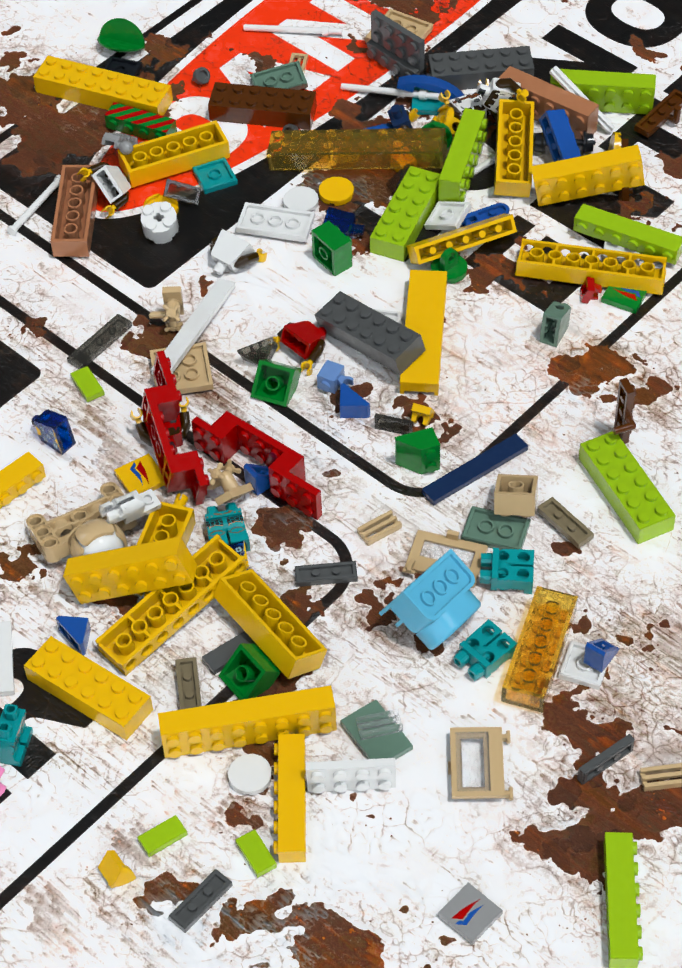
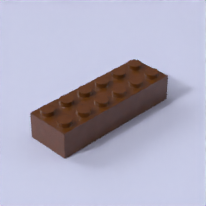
[208,82,317,130]

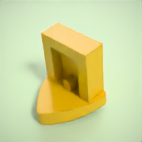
[98,850,136,888]

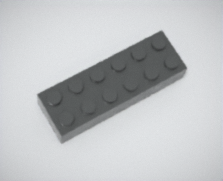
[428,46,534,90]
[315,291,426,375]

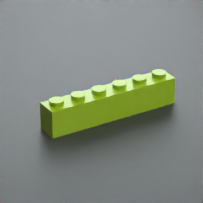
[573,204,682,265]
[603,832,643,968]

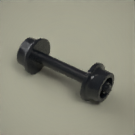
[533,131,596,154]

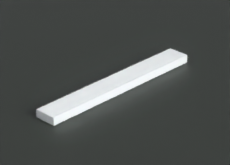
[151,278,236,375]

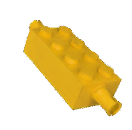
[137,493,196,597]

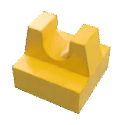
[411,403,435,426]

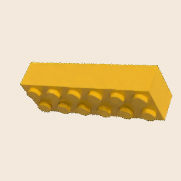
[494,99,534,198]
[117,120,230,188]
[531,145,645,207]
[63,536,197,604]
[213,569,327,679]
[24,636,153,741]

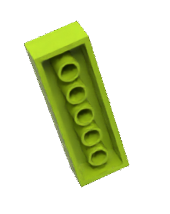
[550,69,656,115]
[438,108,488,202]
[370,166,440,262]
[579,431,676,544]

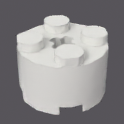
[141,201,179,244]

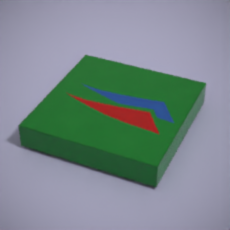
[601,286,648,314]

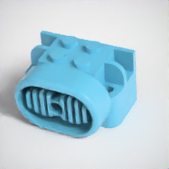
[379,549,481,650]

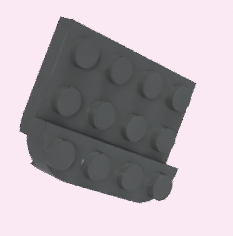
[366,9,425,77]

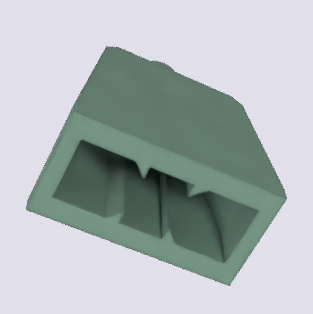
[539,301,571,348]

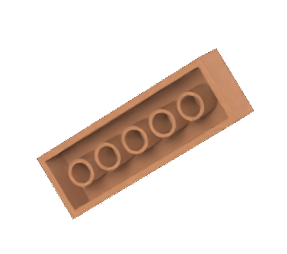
[499,66,599,139]
[50,165,99,257]

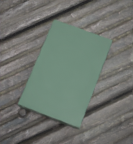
[250,61,308,90]
[461,506,531,550]
[340,700,413,760]

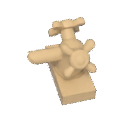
[149,286,184,332]
[207,459,254,506]

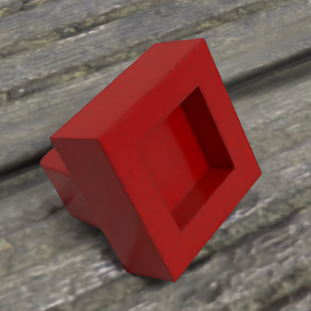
[580,277,602,304]

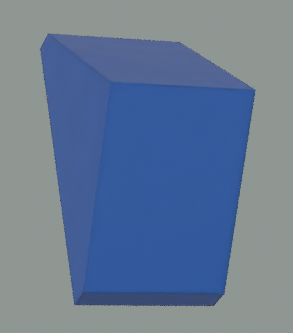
[340,383,370,418]
[244,463,270,496]
[56,616,91,656]
[584,638,620,673]

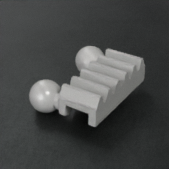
[101,132,142,155]

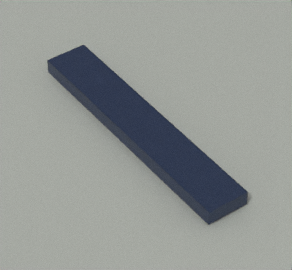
[422,434,528,506]

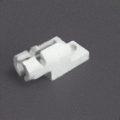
[99,489,161,524]

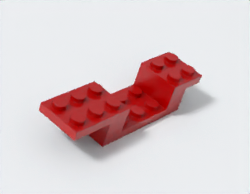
[141,350,210,505]
[191,411,322,520]

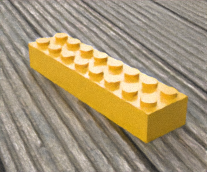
[33,55,173,116]
[158,685,337,758]

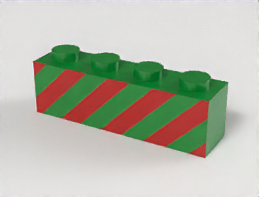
[105,102,177,140]

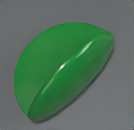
[97,18,145,53]

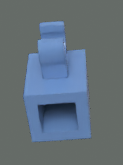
[317,360,354,394]

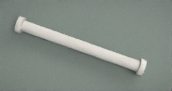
[7,175,61,236]

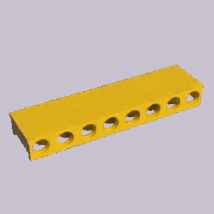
[515,238,667,295]
[400,270,447,396]
[95,534,249,676]

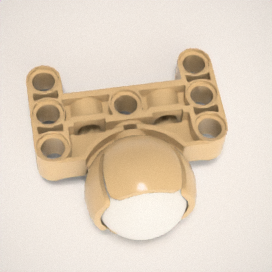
[26,482,137,563]

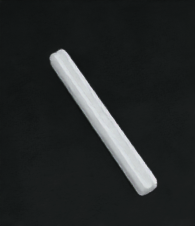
[549,66,615,133]

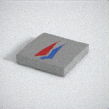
[438,882,503,945]

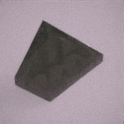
[386,163,411,195]
[163,179,201,206]
[237,337,278,366]
[374,413,413,435]

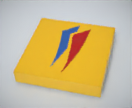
[114,454,165,494]

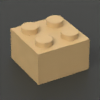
[494,474,538,517]

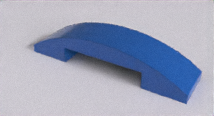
[397,75,465,100]

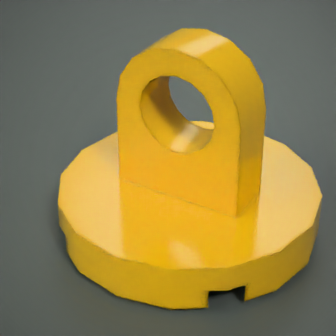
[432,105,460,137]

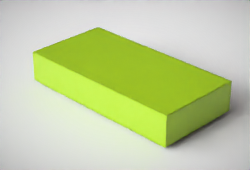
[70,366,105,402]
[137,815,188,857]
[235,829,277,878]

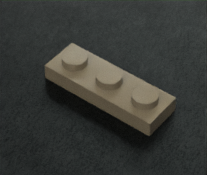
[537,497,594,549]
[175,657,202,710]

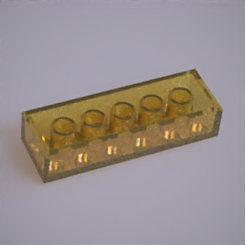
[501,586,578,713]

